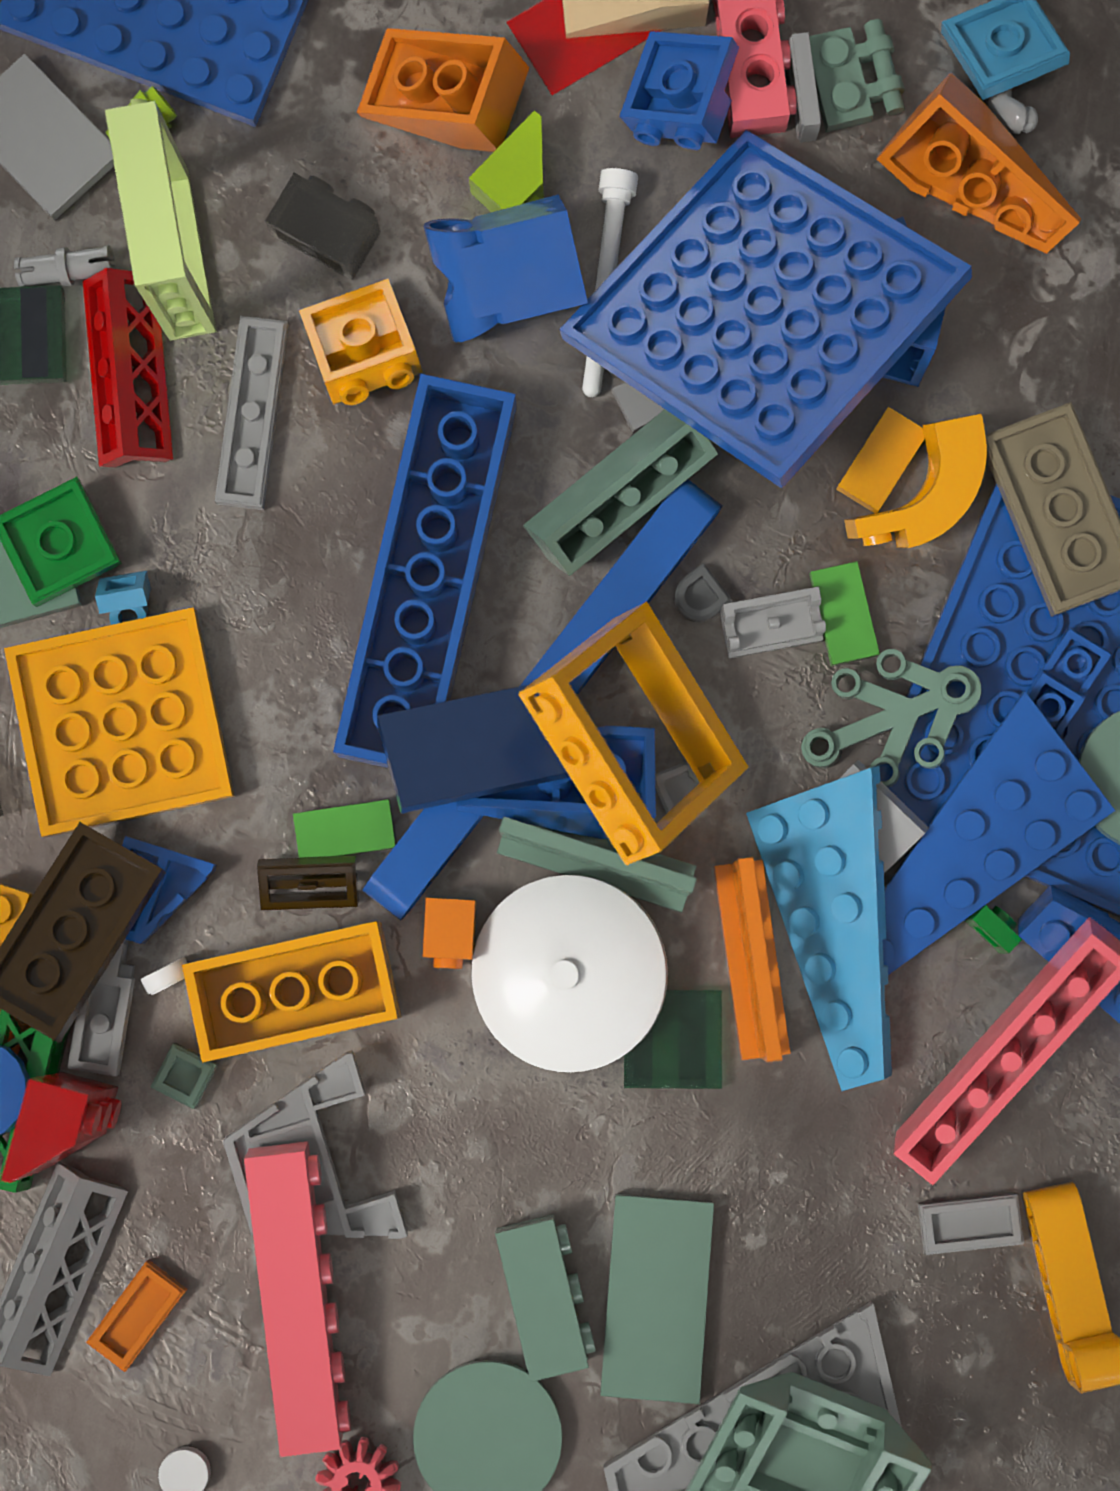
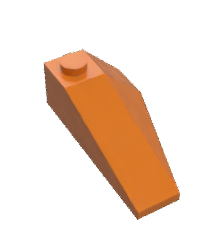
[877,73,1081,254]

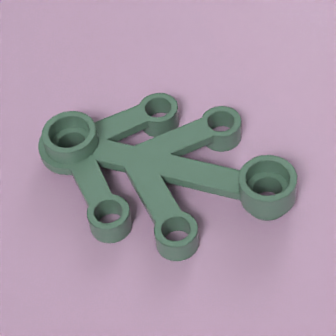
[801,649,982,788]

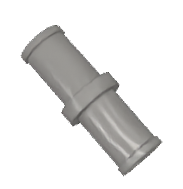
[14,245,116,288]

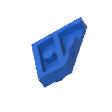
[122,836,217,944]

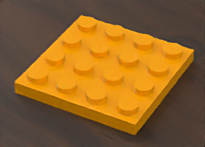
[4,607,235,838]

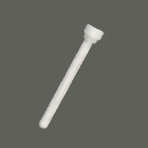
[583,168,638,397]

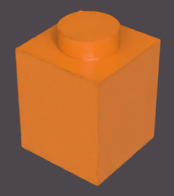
[422,898,477,969]

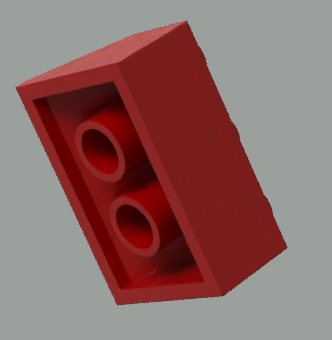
[1,1072,122,1183]

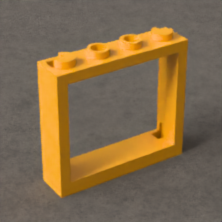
[518,601,749,865]

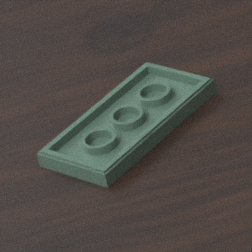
[600,1194,714,1404]

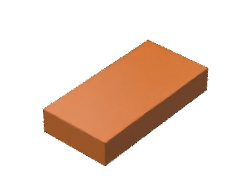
[86,1260,188,1372]

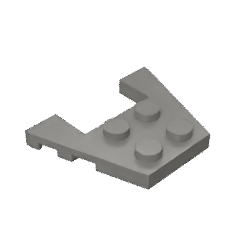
[223,1050,408,1239]

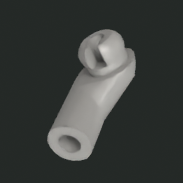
[988,89,1038,134]

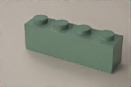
[523,409,718,576]

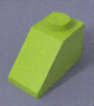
[469,110,544,212]

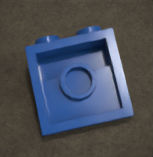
[619,31,740,150]

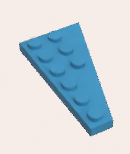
[746,765,892,1091]

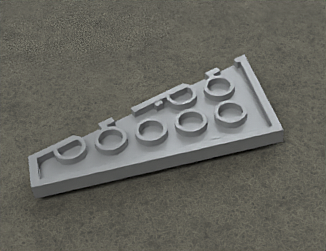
[603,1301,902,1491]

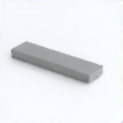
[215,316,289,510]

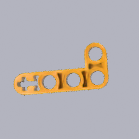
[1023,1181,1120,1393]

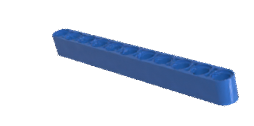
[363,479,723,921]

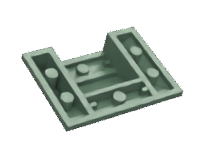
[685,1372,932,1491]

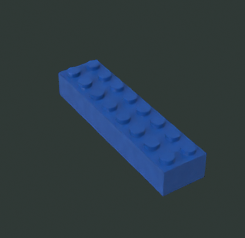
[333,374,517,768]

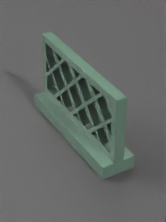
[497,817,697,913]

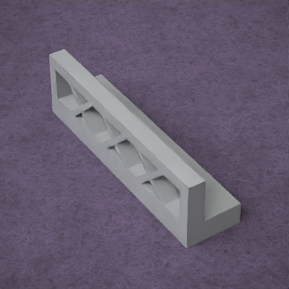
[0,1162,128,1376]

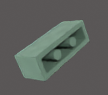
[495,1214,596,1382]

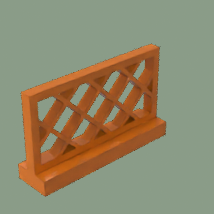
[713,857,791,1062]

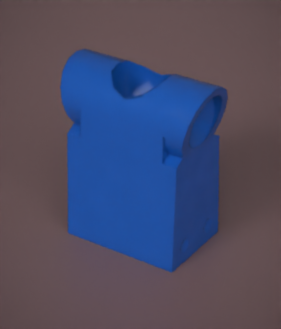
[423,194,588,342]

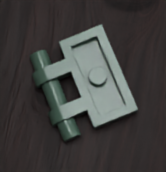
[809,19,905,133]

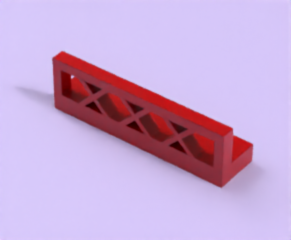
[82,268,173,468]

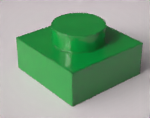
[964,905,1022,954]

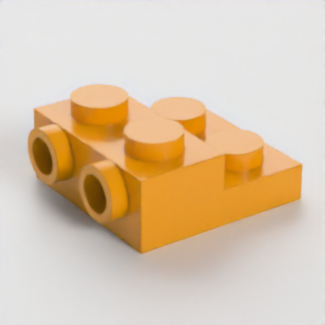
[299,279,423,405]

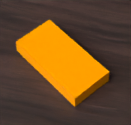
[836,407,925,513]

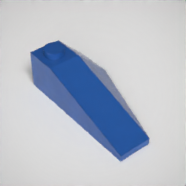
[457,726,656,839]

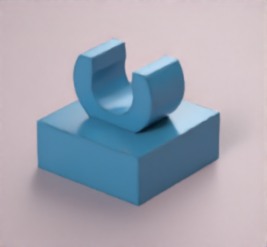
[95,571,151,625]

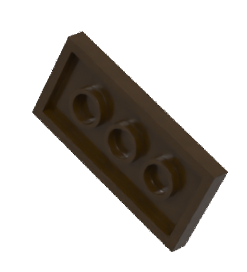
[0,822,166,1043]

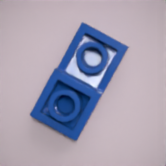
[1027,627,1112,737]

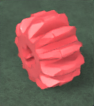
[315,1437,401,1491]

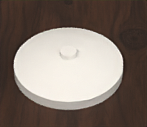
[472,875,668,1072]

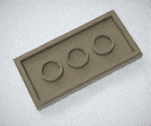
[985,402,1120,617]

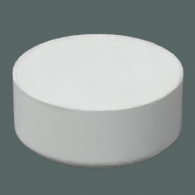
[140,957,188,995]
[158,1446,211,1491]

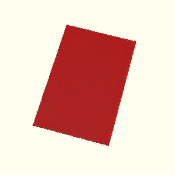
[506,0,662,96]

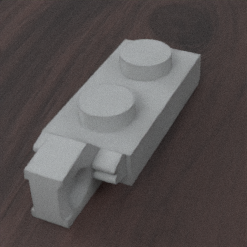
[68,939,135,1076]

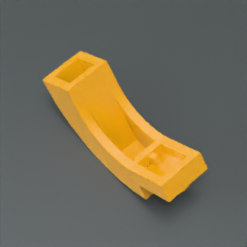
[844,414,987,548]

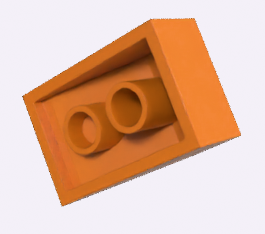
[357,28,530,152]

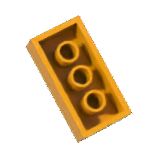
[182,921,402,1063]

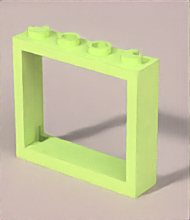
[105,99,217,341]

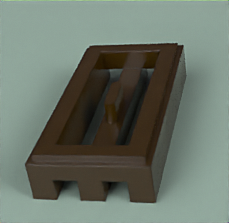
[257,856,359,910]

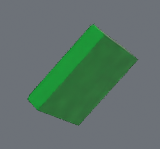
[0,477,122,607]

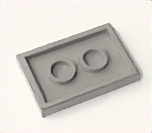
[0,53,114,221]

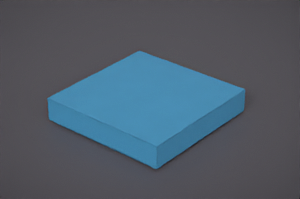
[941,0,1070,100]

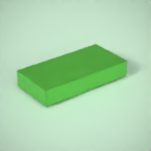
[809,561,880,667]
[293,799,396,858]

